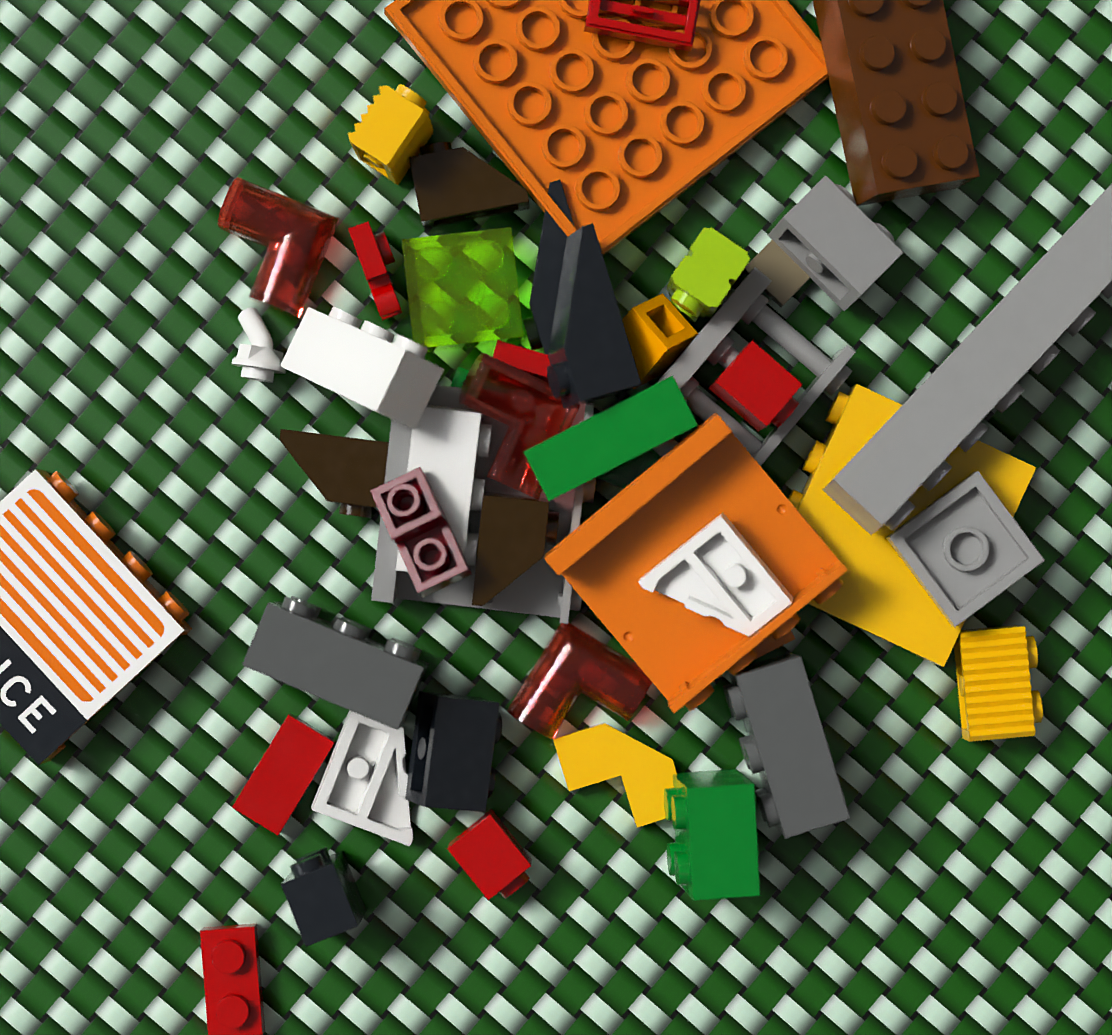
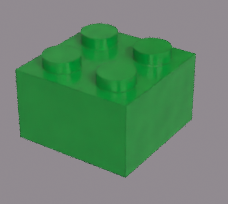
[664,769,760,901]

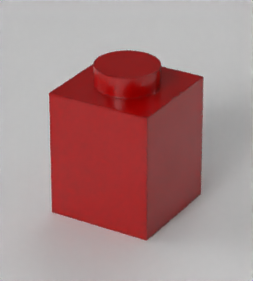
[709,341,803,431]
[447,809,532,900]

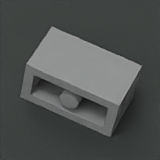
[768,175,903,311]

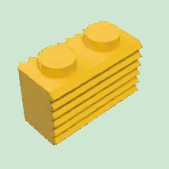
[348,84,434,185]
[954,625,1043,742]

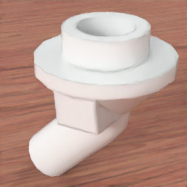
[232,307,286,383]

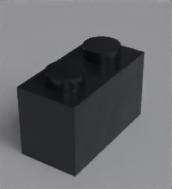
[405,691,502,812]
[281,847,367,947]

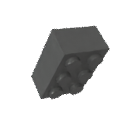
[242,596,429,730]
[723,653,850,838]

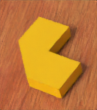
[553,723,677,827]

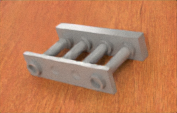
[653,267,855,466]

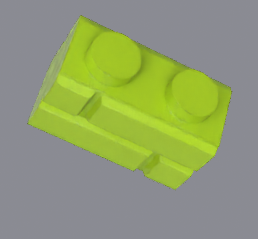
[666,227,750,322]

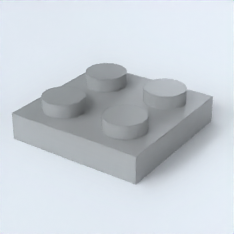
[886,471,1045,627]

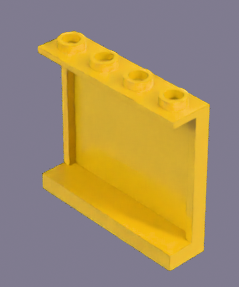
[788,384,1036,667]

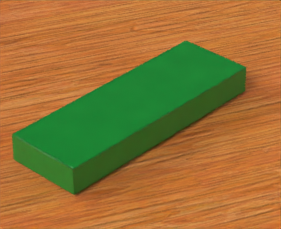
[524,375,698,501]

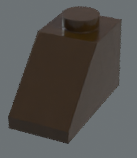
[409,142,530,229]
[279,429,389,518]
[472,492,559,606]

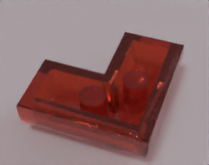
[218,177,340,319]
[459,353,580,499]
[507,621,652,739]

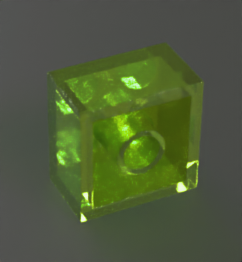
[402,227,524,352]

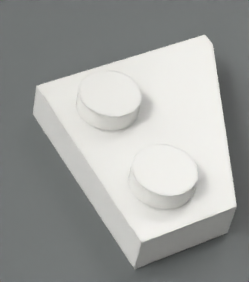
[638,512,794,637]
[311,710,413,846]

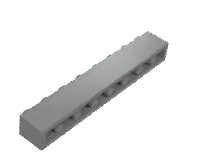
[823,184,1112,535]

